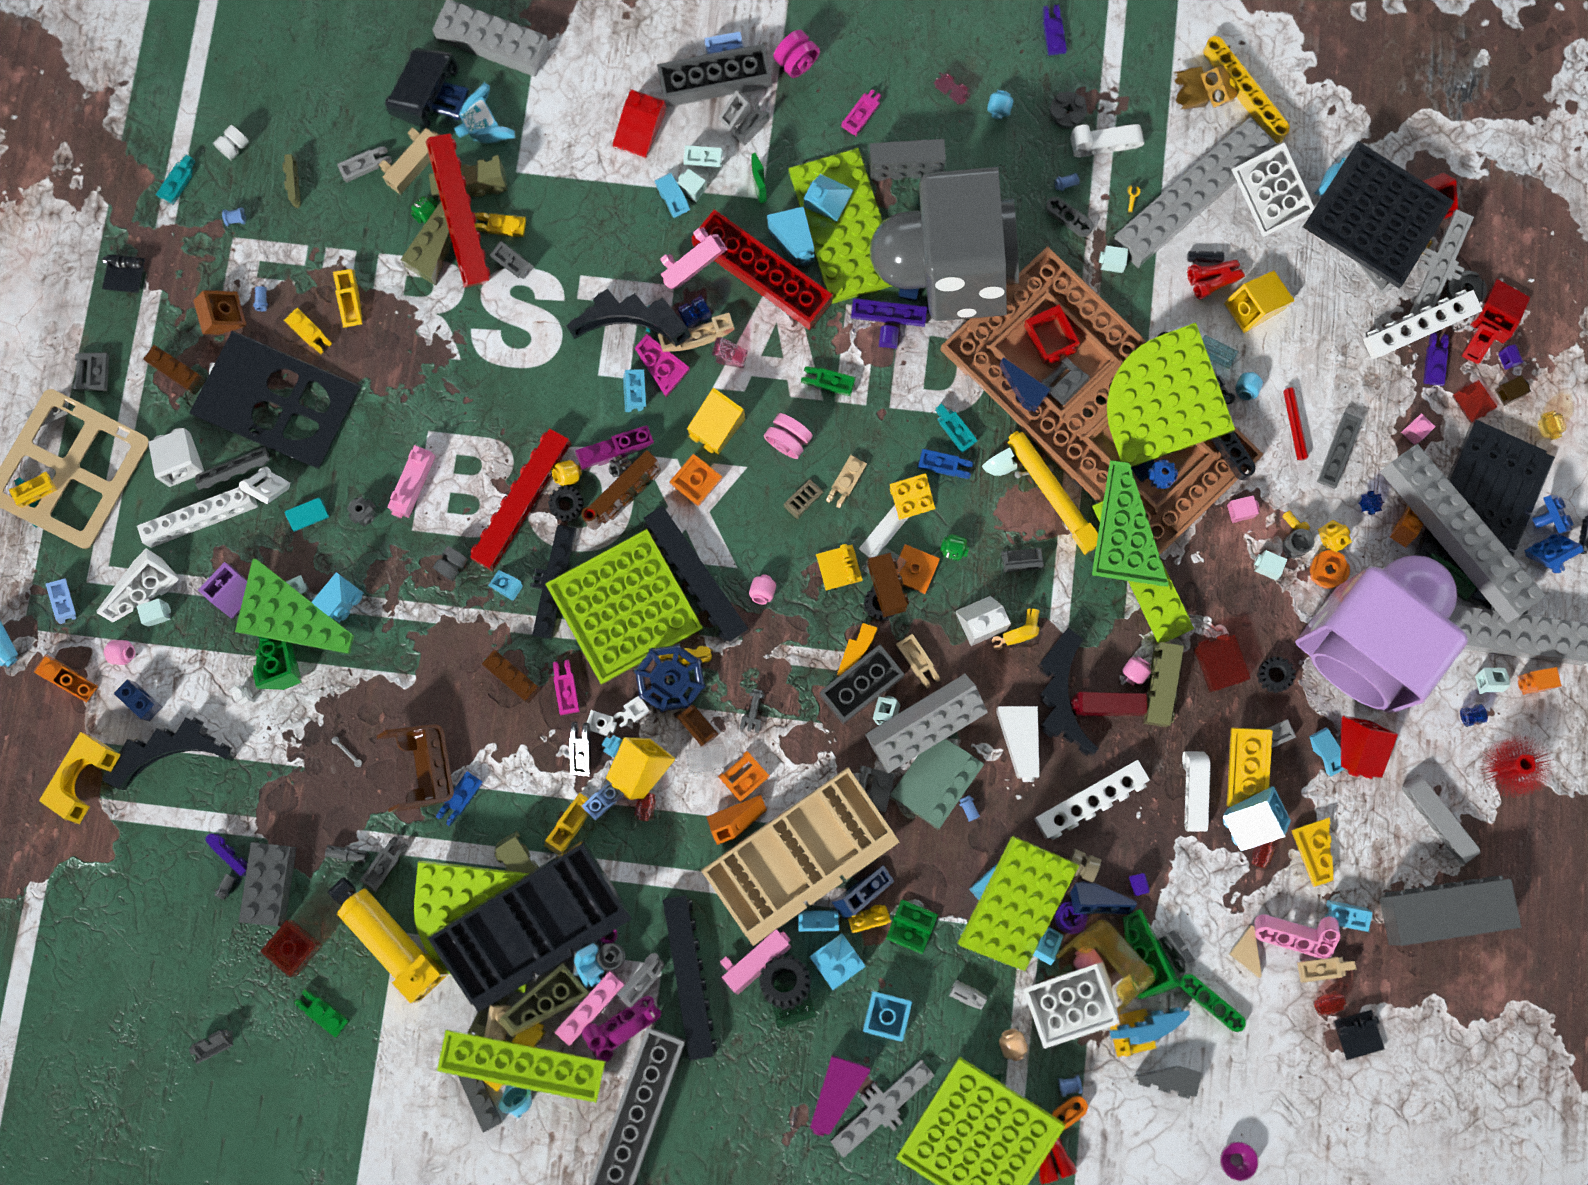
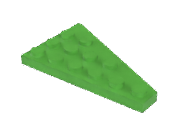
[1092,460,1168,587]
[235,559,354,654]

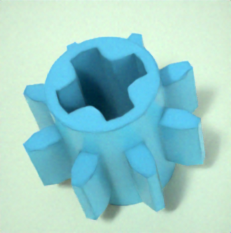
[602,735,623,758]

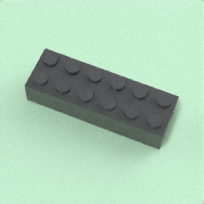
[657,43,772,107]

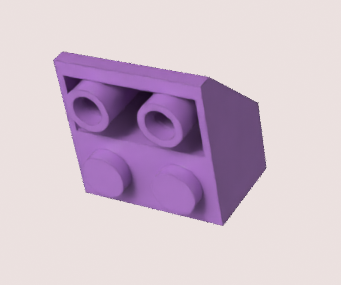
[198,562,247,619]

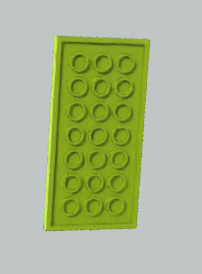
[788,148,892,304]

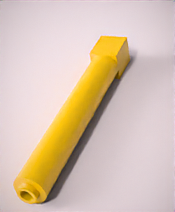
[1007,431,1098,555]

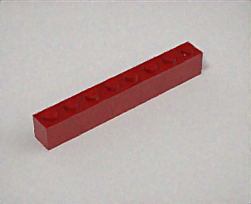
[425,133,490,288]
[470,428,571,572]

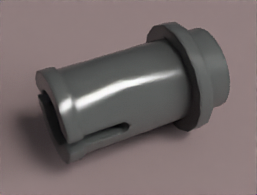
[214,873,237,900]

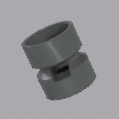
[1282,529,1315,559]
[432,546,468,581]
[597,943,626,970]

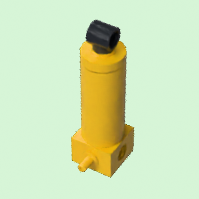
[328,877,449,1004]

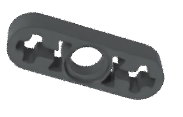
[1046,197,1093,237]

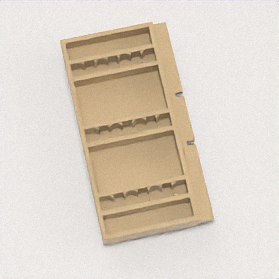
[701,767,899,946]

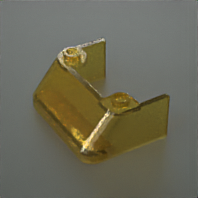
[1055,920,1155,1014]

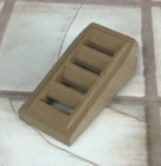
[784,479,824,519]

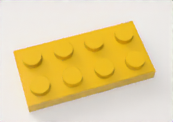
[1227,728,1272,807]

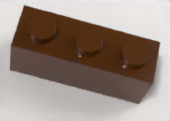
[143,345,206,395]
[867,553,909,617]
[482,649,541,704]

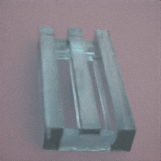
[1202,335,1239,369]

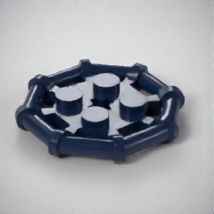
[634,644,706,713]

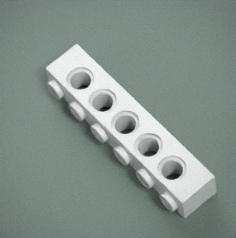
[1363,289,1483,359]
[137,487,258,548]
[1034,760,1150,840]

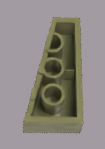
[429,155,508,202]
[400,202,452,286]
[1143,642,1184,727]
[494,830,539,873]
[499,963,589,1037]

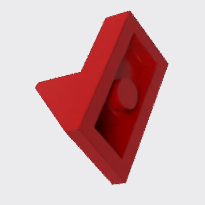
[1461,323,1499,365]

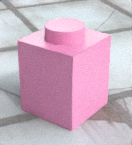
[1401,413,1435,445]
[1227,495,1260,523]

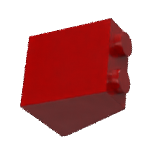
[1341,715,1398,779]

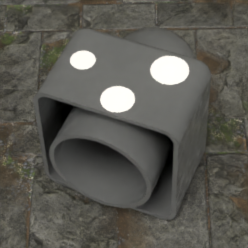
[870,166,1019,321]

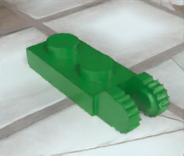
[801,366,856,397]
[294,989,349,1038]

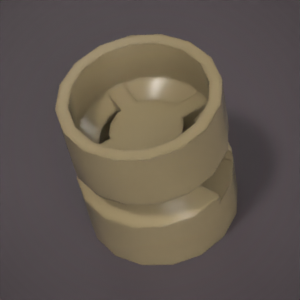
[1069,849,1101,883]

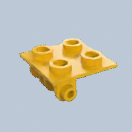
[889,473,935,520]
[816,544,863,591]
[848,905,891,933]
[1110,1008,1156,1057]

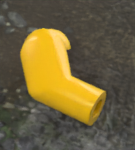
[1283,511,1310,531]

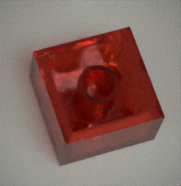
[260,920,322,977]

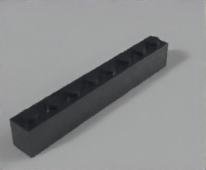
[643,505,749,645]
[663,895,717,1061]

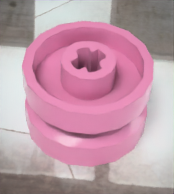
[764,413,813,459]

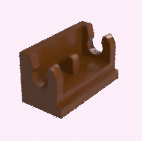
[677,705,719,748]

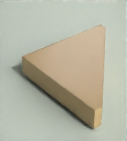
[1229,925,1262,978]

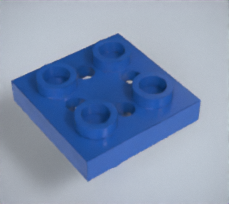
[1532,495,1574,534]
[1524,533,1584,573]

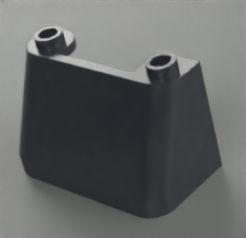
[385,47,459,129]

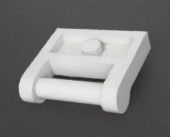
[239,466,290,504]

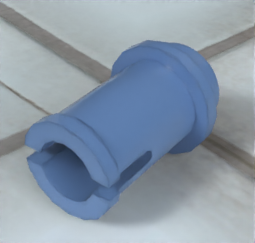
[1054,173,1079,191]
[253,286,269,311]
[959,795,980,821]

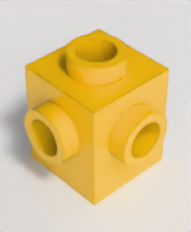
[1318,520,1352,552]

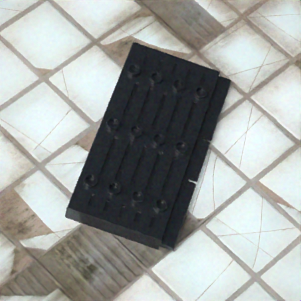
[1414,420,1555,610]
[428,840,632,1012]

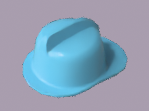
[499,1085,532,1118]

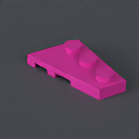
[635,334,690,398]

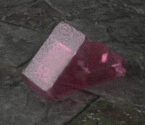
[712,337,748,368]

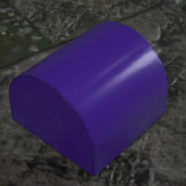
[879,325,899,349]
[1498,344,1523,370]
[1129,873,1150,896]

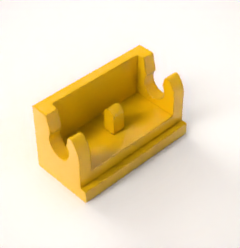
[8,471,57,508]

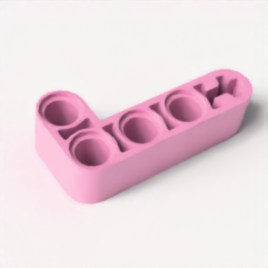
[1255,914,1340,959]

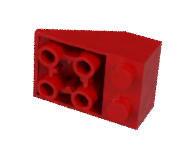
[1470,279,1530,344]

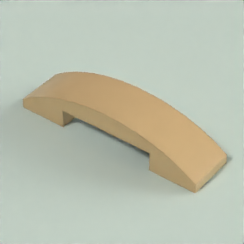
[658,313,735,352]

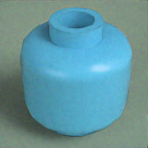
[987,90,1013,120]
[1235,372,1263,401]

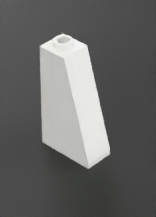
[996,706,1039,782]

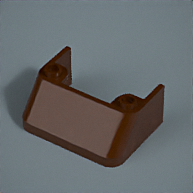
[377,724,454,813]

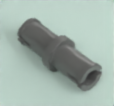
[325,844,368,864]

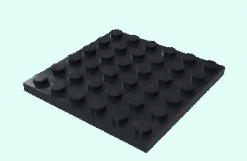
[1302,141,1454,289]

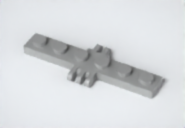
[1409,210,1474,321]
[830,1060,935,1158]

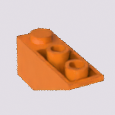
[1390,506,1424,548]
[34,654,98,703]
[706,795,767,845]

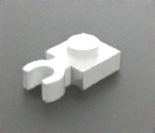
[229,685,255,707]
[614,696,650,728]

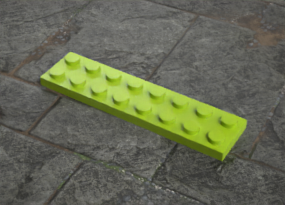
[1092,501,1194,644]
[437,1029,605,1103]

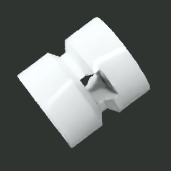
[213,125,249,160]

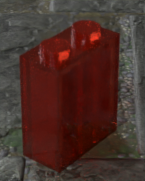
[1194,634,1251,693]

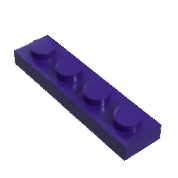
[851,298,927,327]

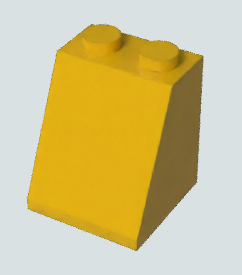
[1224,270,1295,333]
[687,387,745,455]
[606,737,675,800]

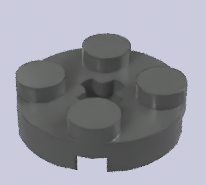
[1049,92,1087,129]
[1447,270,1487,307]

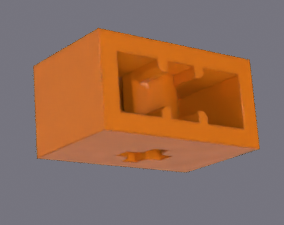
[1518,667,1562,695]

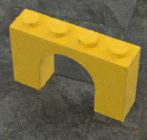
[39,732,121,824]

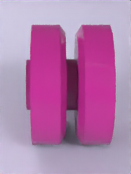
[773,29,820,78]

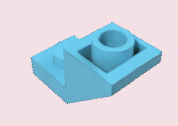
[654,173,690,218]
[1310,727,1345,777]
[574,943,604,989]

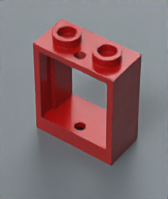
[1024,304,1080,364]

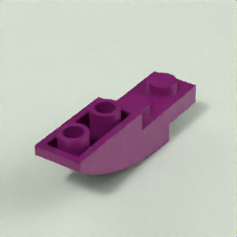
[575,425,654,469]

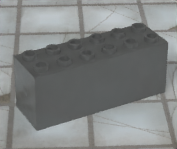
[1379,876,1522,946]

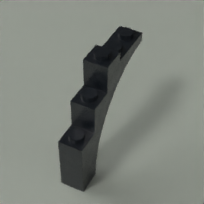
[566,288,691,347]
[1038,628,1099,756]
[102,717,236,790]

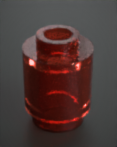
[634,793,656,822]
[1251,841,1276,869]
[1313,990,1346,1016]

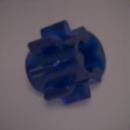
[1358,490,1385,515]

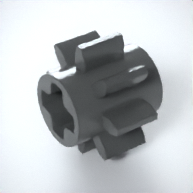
[609,455,632,478]

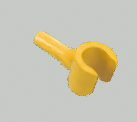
[1127,185,1140,212]

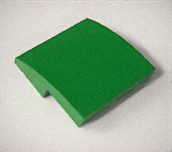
[751,152,767,204]
[885,899,938,954]

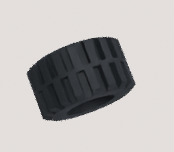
[759,955,812,1010]

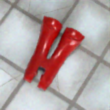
[1187,259,1245,300]
[1039,1137,1078,1185]

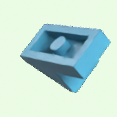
[488,570,523,600]
[1033,926,1064,965]

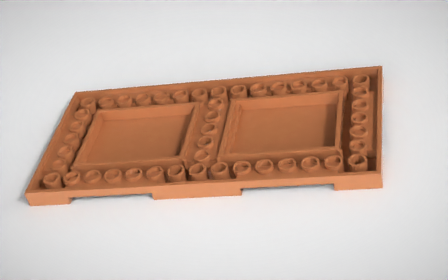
[940,247,1264,555]

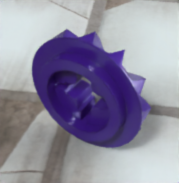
[1055,902,1087,934]

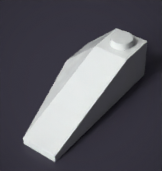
[96,548,179,622]

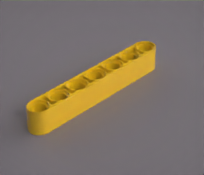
[1203,36,1290,143]

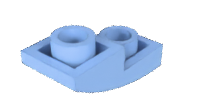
[582,781,624,820]

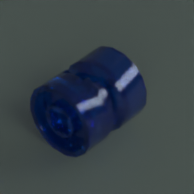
[677,296,712,329]

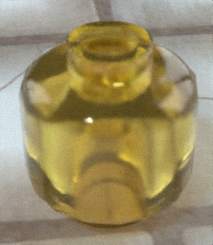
[1537,410,1567,440]

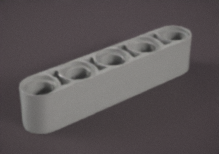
[1402,775,1480,865]

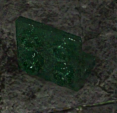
[772,979,817,1029]

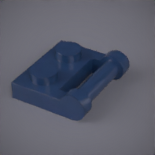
[432,82,469,121]

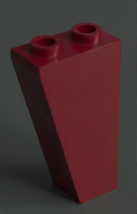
[1070,692,1147,716]

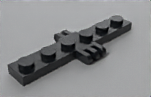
[530,525,577,640]

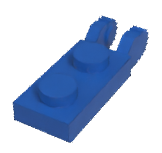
[918,449,973,479]
[436,771,484,826]

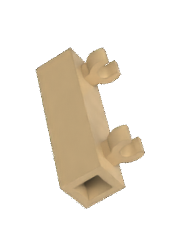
[379,128,438,195]

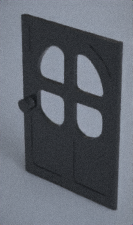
[189,330,361,469]

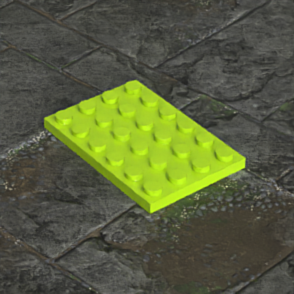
[958,836,1079,971]

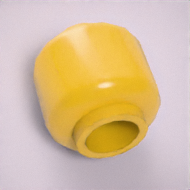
[552,460,582,487]

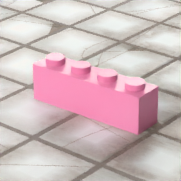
[555,971,626,1046]

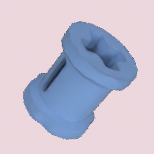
[222,207,246,226]
[1058,1075,1082,1097]

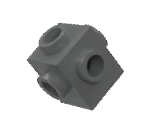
[346,496,378,527]

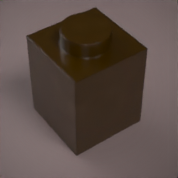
[1495,375,1531,406]

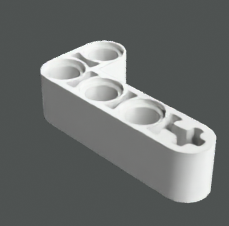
[1070,124,1144,157]
[1182,752,1210,831]

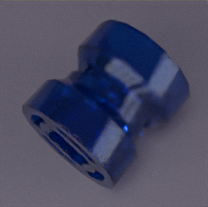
[1460,704,1488,727]

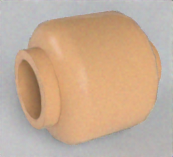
[999,1029,1028,1061]

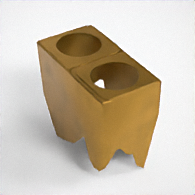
[1200,65,1238,108]
[1173,66,1210,110]

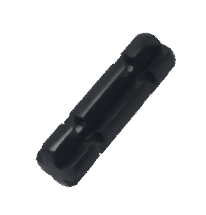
[1187,251,1224,263]

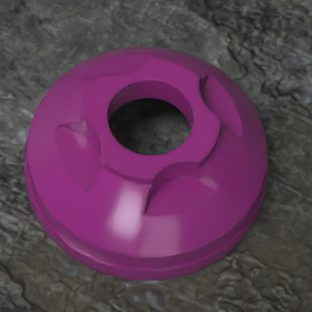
[1220,1142,1258,1181]

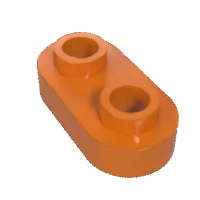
[1051,1096,1088,1129]

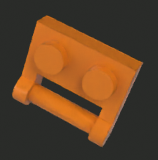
[718,751,770,802]

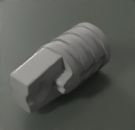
[949,979,987,1010]

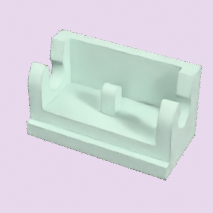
[684,145,723,168]

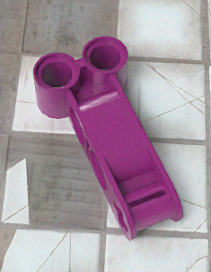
[582,996,661,1063]

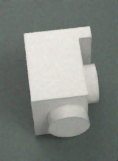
[587,710,617,737]

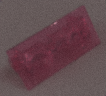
[934,72,971,105]

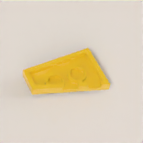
[1291,817,1334,887]

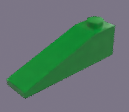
[253,637,302,690]
[1123,909,1181,1000]

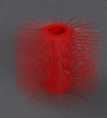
[1480,735,1555,798]

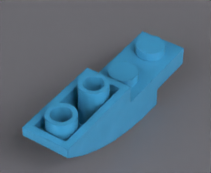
[1110,1007,1190,1044]

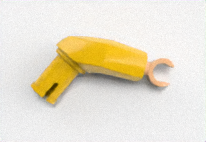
[992,609,1040,650]

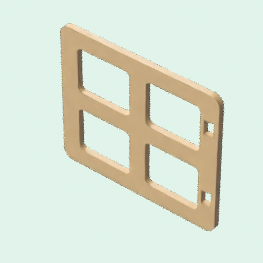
[0,389,149,549]

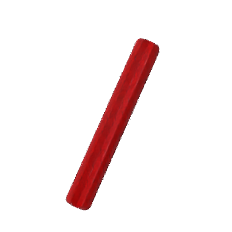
[1283,388,1308,461]

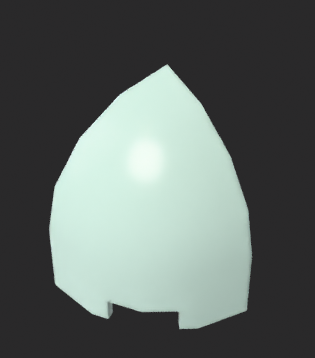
[982,448,1017,476]

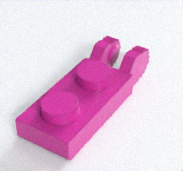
[553,659,580,715]

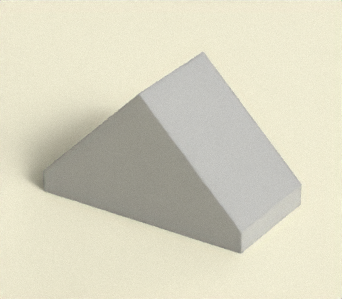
[718,90,751,130]

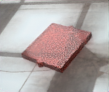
[1452,380,1497,423]

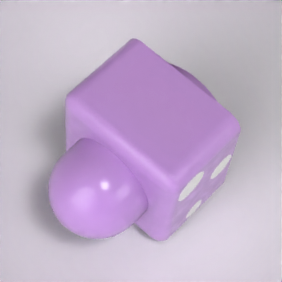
[1295,555,1468,713]

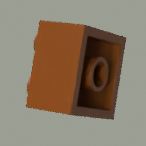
[193,290,246,334]

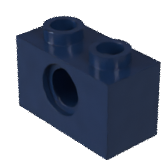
[113,679,163,722]

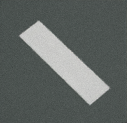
[859,505,909,558]

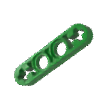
[1179,974,1246,1032]

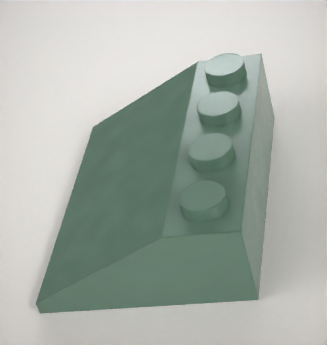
[890,739,984,830]

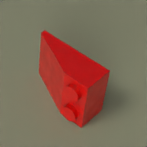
[612,89,666,158]

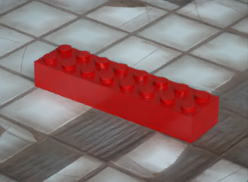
[691,209,833,330]

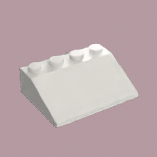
[1231,142,1314,237]
[1023,962,1120,1048]

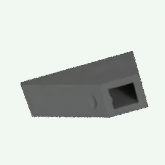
[1134,1066,1202,1099]

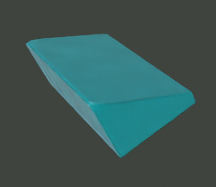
[284,498,329,532]

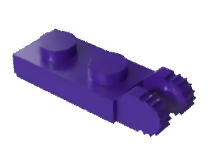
[1043,4,1067,56]
[1423,333,1449,386]
[205,833,248,876]

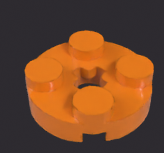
[1309,550,1350,589]

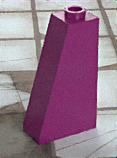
[810,1055,870,1137]

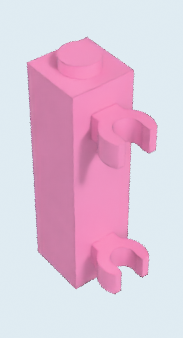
[660,228,728,290]
[387,445,436,518]
[720,929,792,995]

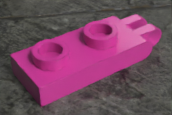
[841,89,882,136]

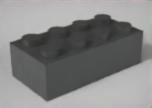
[869,139,946,181]
[819,645,905,725]
[239,842,297,926]

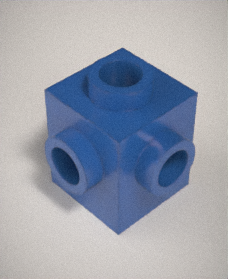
[1148,460,1178,489]

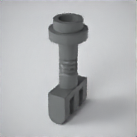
[740,689,765,733]

